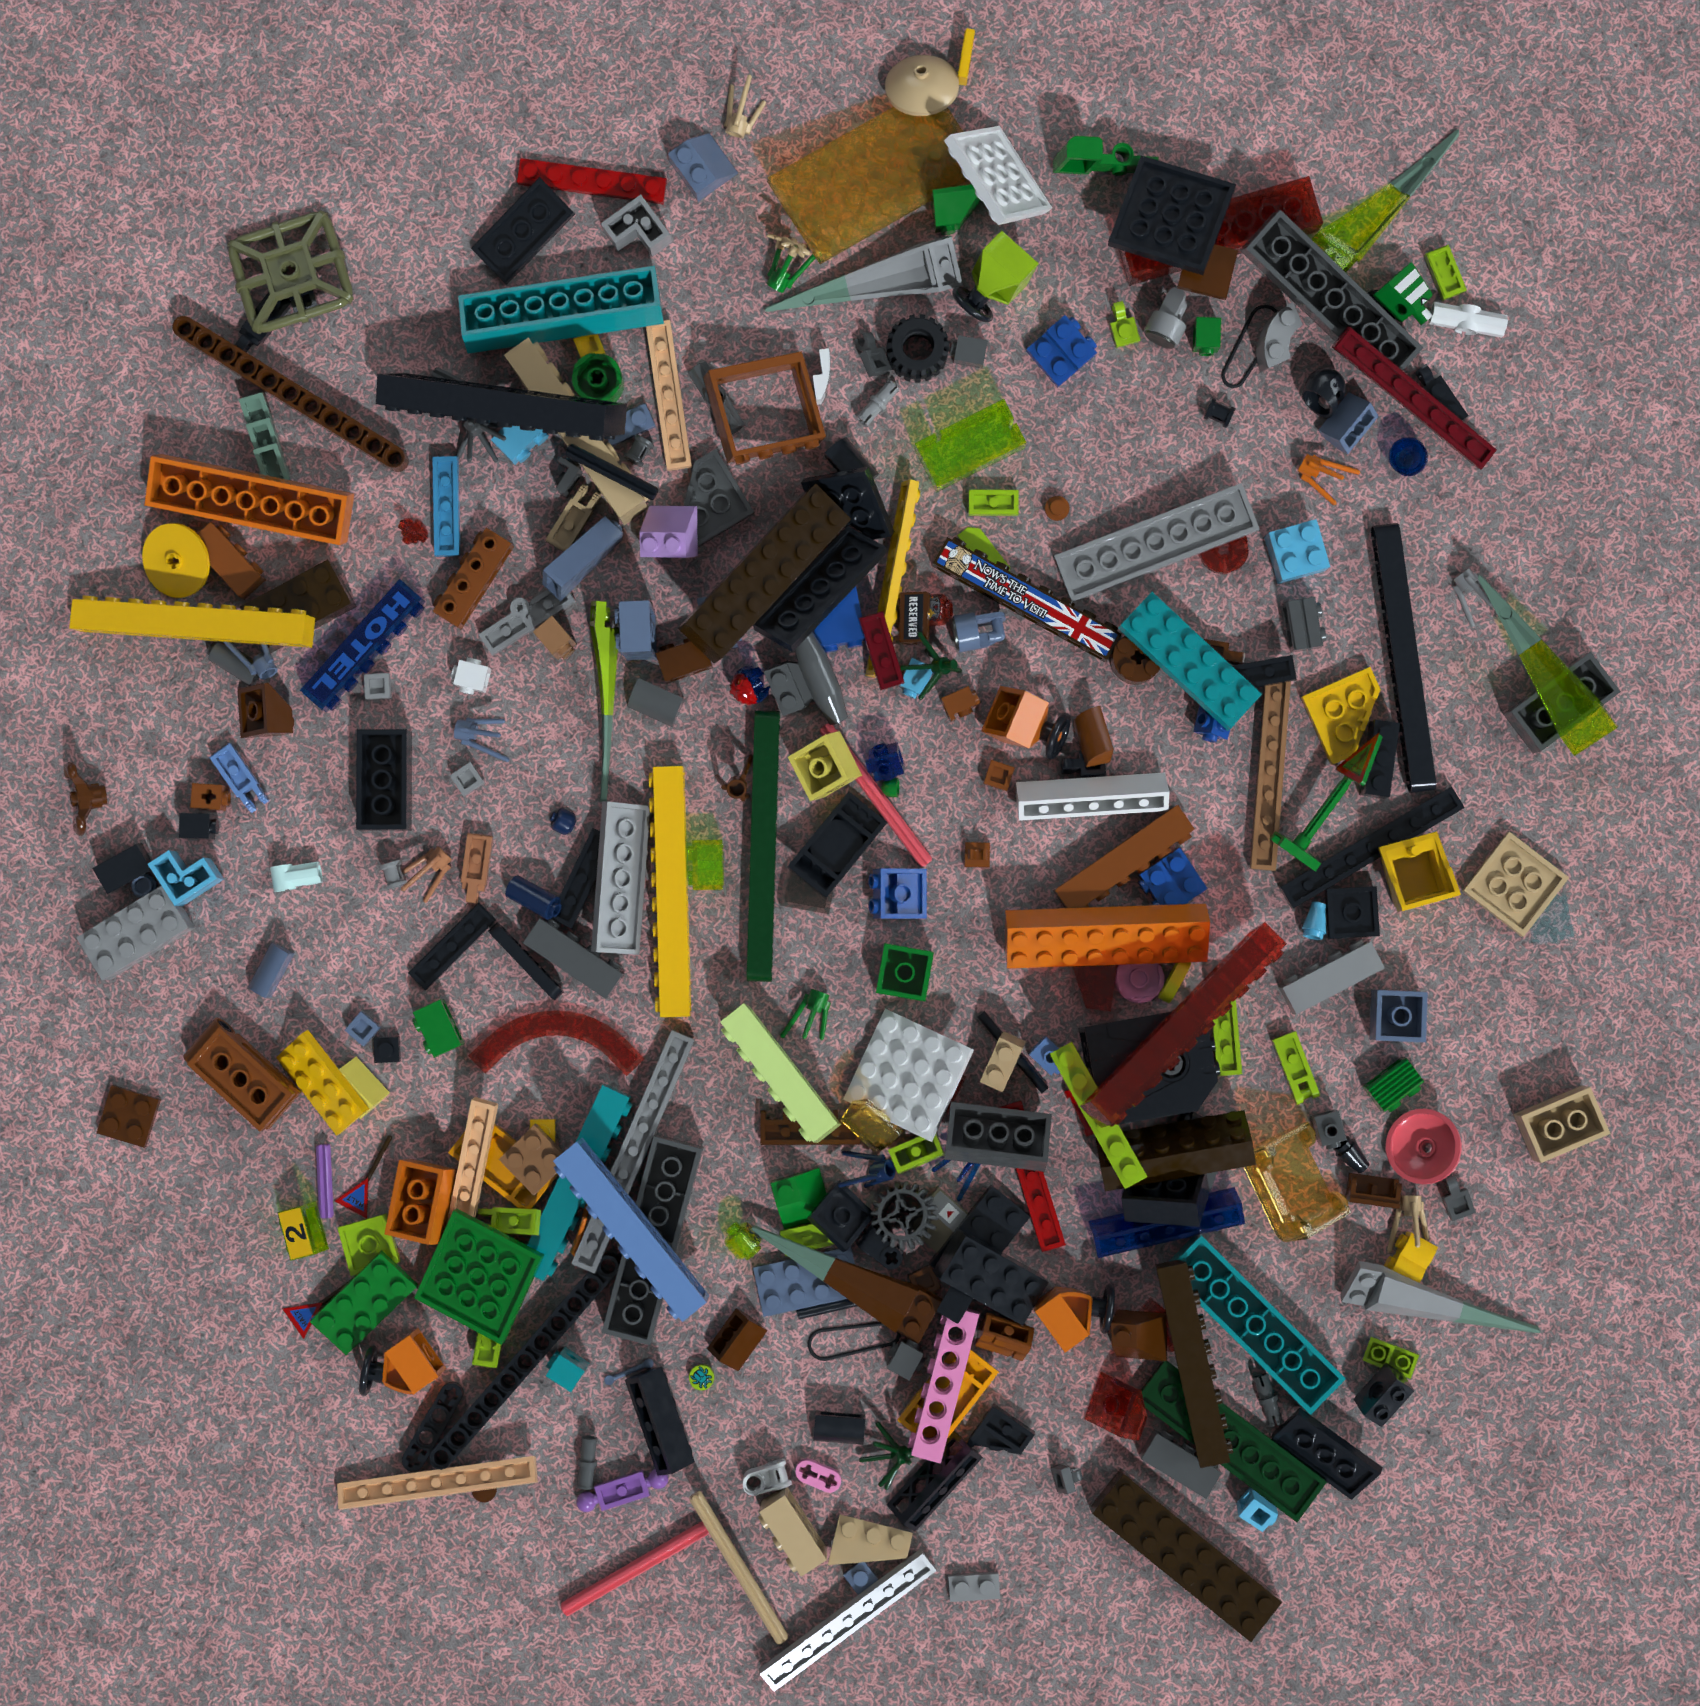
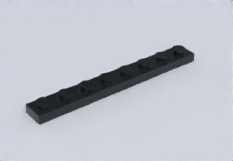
[1279,787,1465,909]

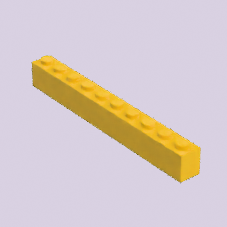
[69,595,315,648]
[649,766,691,1017]

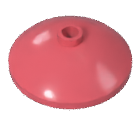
[1386,1109,1462,1185]

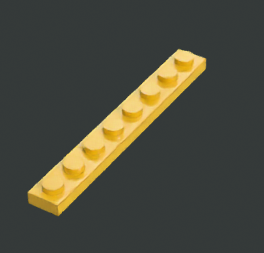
[865,479,920,678]

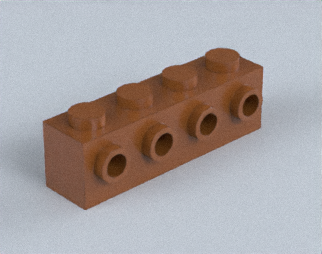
[433,528,514,630]

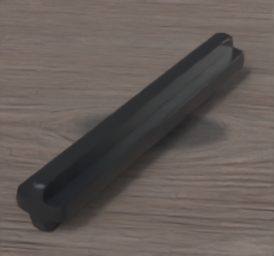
[566,444,658,500]

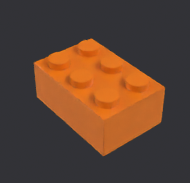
[384,1159,457,1245]

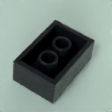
[1121,1174,1210,1227]

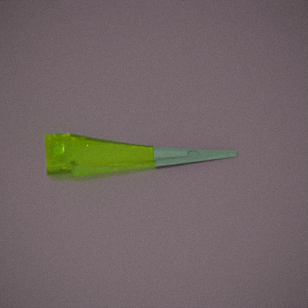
[1311,129,1459,272]
[1478,575,1618,756]

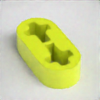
[1158,962,1191,1004]

